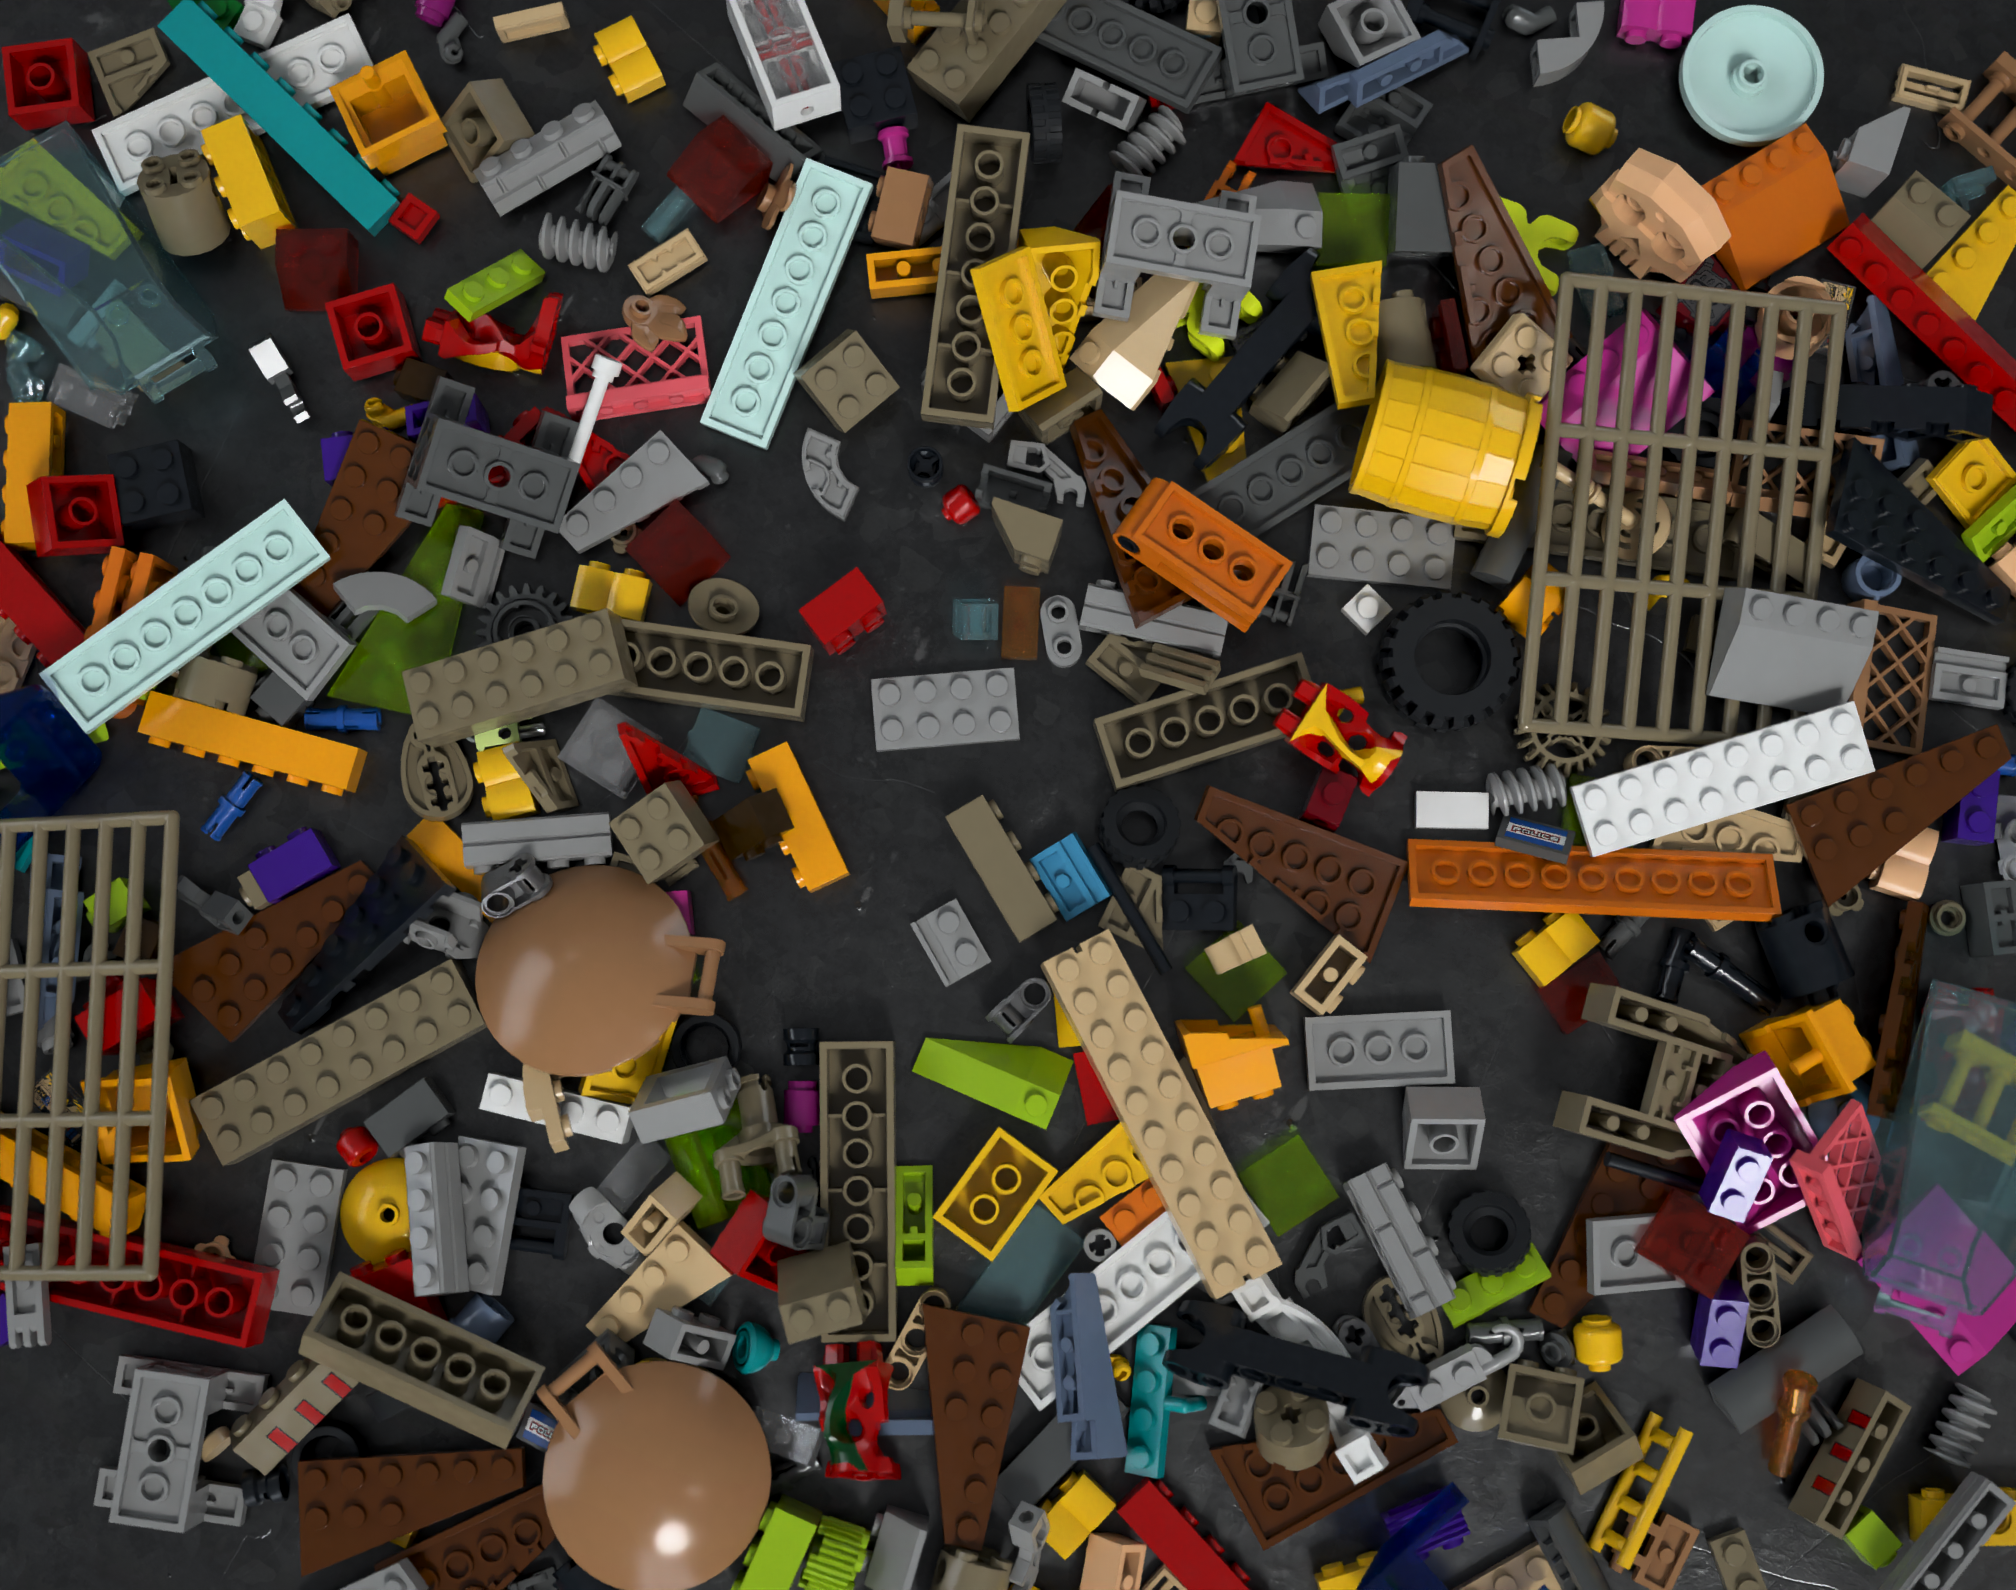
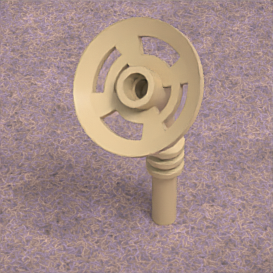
[1539,461,1672,561]

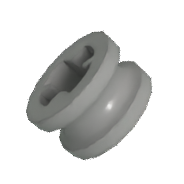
[1083,1227,1116,1262]

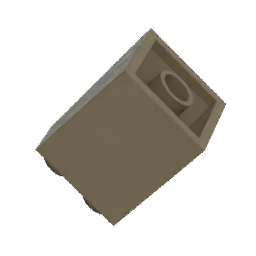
[777,1240,869,1344]

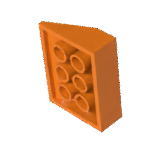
[1702,123,1850,291]

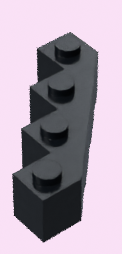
[1775,380,1993,444]

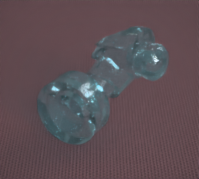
[4,330,45,403]

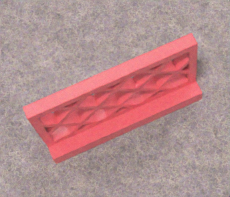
[560,315,712,423]
[1789,1099,1893,1261]

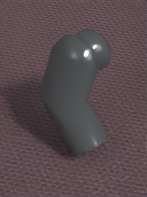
[1502,4,1556,35]
[436,12,469,65]
[689,454,729,485]

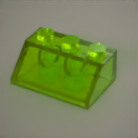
[664,1096,772,1230]

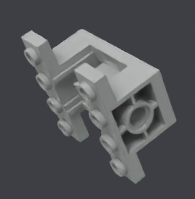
[1092,171,1262,340]
[93,1354,269,1533]

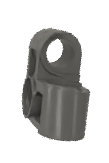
[762,1174,830,1250]

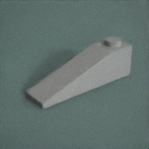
[1174,181,1323,255]

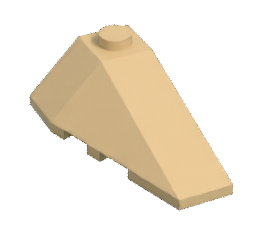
[1069,275,1199,411]

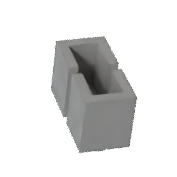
[1062,68,1147,133]

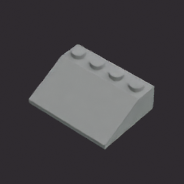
[1706,587,1879,713]

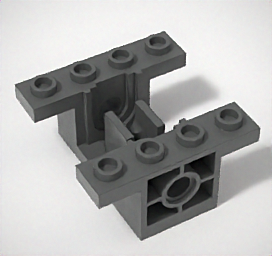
[1194,0,1329,105]
[394,375,581,559]

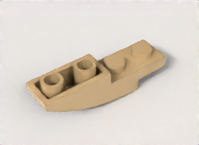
[522,1063,573,1153]

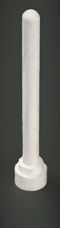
[569,353,623,464]

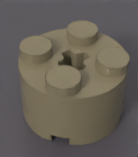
[172,651,258,716]
[1254,1386,1330,1471]

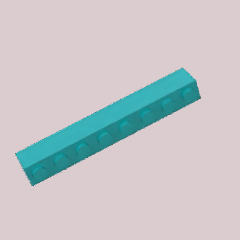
[157,0,401,237]

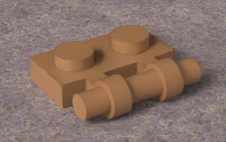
[1608,1499,1700,1590]

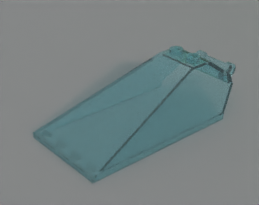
[0,120,219,405]
[1862,979,2016,1339]

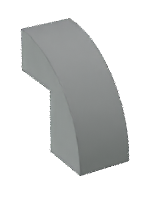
[1530,1,1604,87]

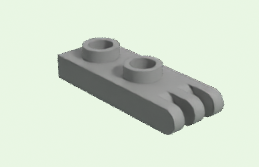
[3,1242,52,1349]

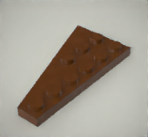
[1437,145,1573,381]
[1069,409,1206,629]
[1784,724,2012,907]
[1194,785,1409,963]
[1866,901,1929,1123]
[921,1302,1031,1551]
[1209,1407,1458,1551]
[298,1446,526,1577]

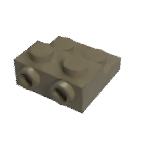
[1497,1359,1585,1455]

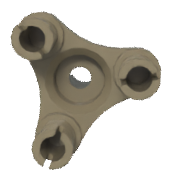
[712,1074,802,1201]

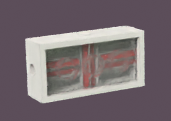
[726,0,841,131]

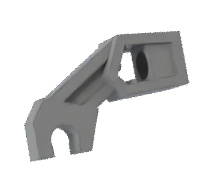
[1007,440,1087,507]
[1008,1501,1050,1590]

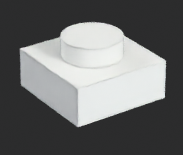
[1340,584,1393,636]

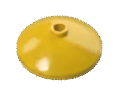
[340,1157,411,1265]

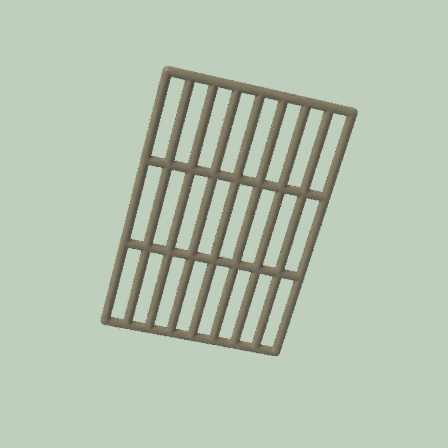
[1517,272,1847,745]
[0,810,180,1281]

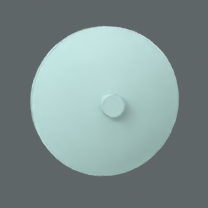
[1679,5,1824,147]

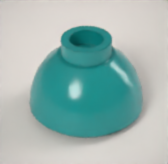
[732,1321,780,1374]

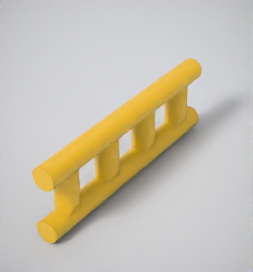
[1588,1411,1694,1570]

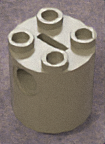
[137,149,231,256]
[1375,289,1437,387]
[929,1544,1013,1590]

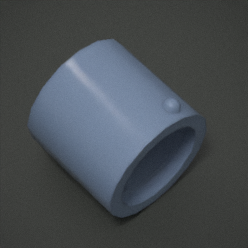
[1841,555,1902,601]
[449,1292,514,1344]

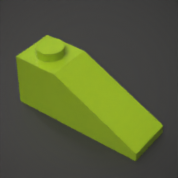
[895,1165,934,1286]

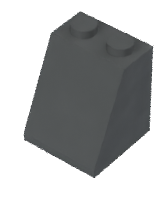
[1385,156,1454,257]

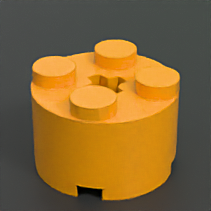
[1494,563,1565,639]

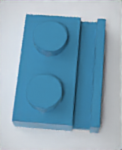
[1029,832,1112,922]

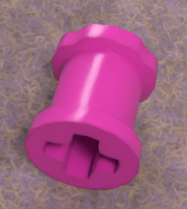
[877,126,913,171]

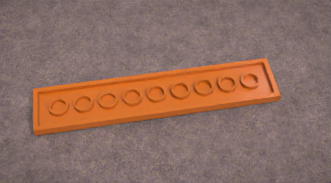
[1406,839,1782,922]

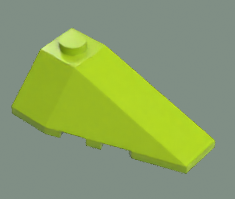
[912,1038,1074,1129]

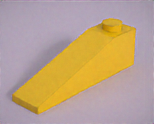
[1019,226,1101,369]

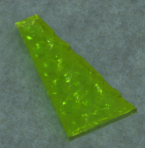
[327,503,484,715]

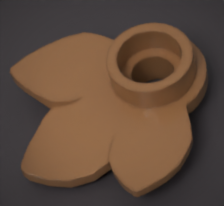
[756,163,796,230]
[622,295,687,352]

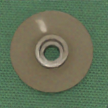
[688,578,759,635]
[1439,1369,1507,1432]

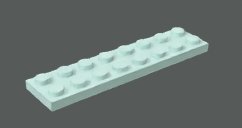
[700,158,874,450]
[39,498,331,734]

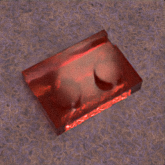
[1429,298,1469,375]
[1535,951,1621,1035]

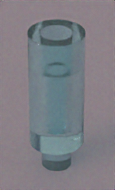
[641,178,701,244]

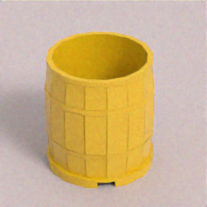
[1348,359,1543,539]

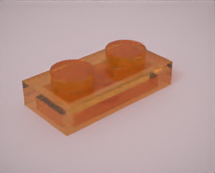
[1001,586,1040,660]

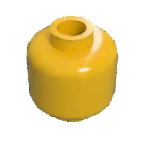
[1562,102,1618,155]
[1573,1314,1623,1372]

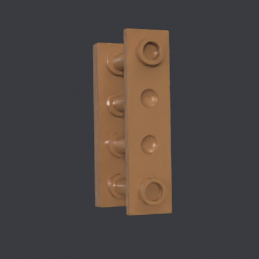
[1937,51,2016,191]

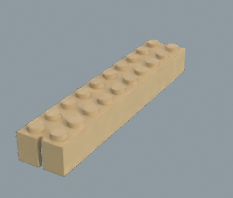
[1040,929,1282,1300]

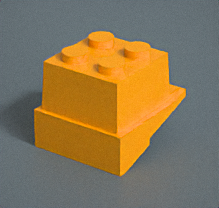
[329,50,448,176]
[1738,999,1876,1108]
[1174,1004,1289,1111]
[80,1057,203,1165]

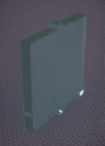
[683,708,761,784]

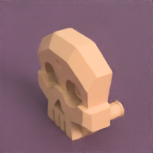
[1590,148,1732,283]

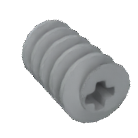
[1109,105,1186,176]
[539,212,618,273]
[1485,763,1567,817]
[1923,1382,1998,1469]

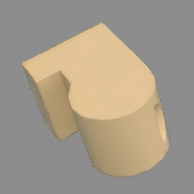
[1204,924,1267,975]

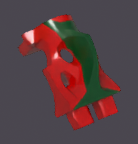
[813,1341,901,1482]

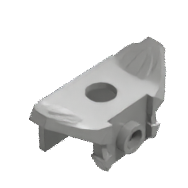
[403,892,490,959]

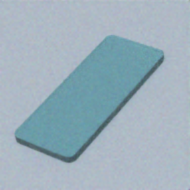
[955,1205,1084,1325]

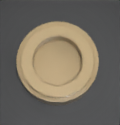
[201,1426,231,1462]

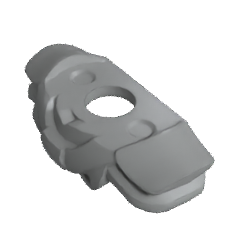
[569,1187,646,1276]

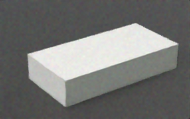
[1414,791,1489,830]

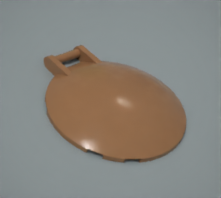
[475,865,726,1077]
[536,1341,771,1590]

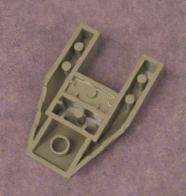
[1553,983,1754,1160]

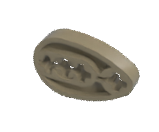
[401,723,474,822]
[1361,1275,1444,1362]

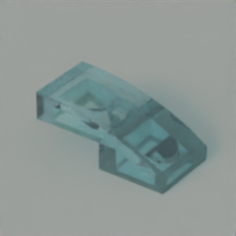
[1567,243,1625,323]

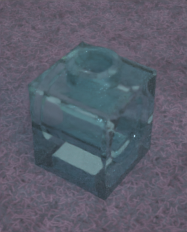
[952,598,999,640]

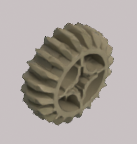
[1513,682,1612,778]

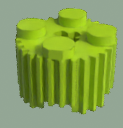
[798,1515,871,1590]

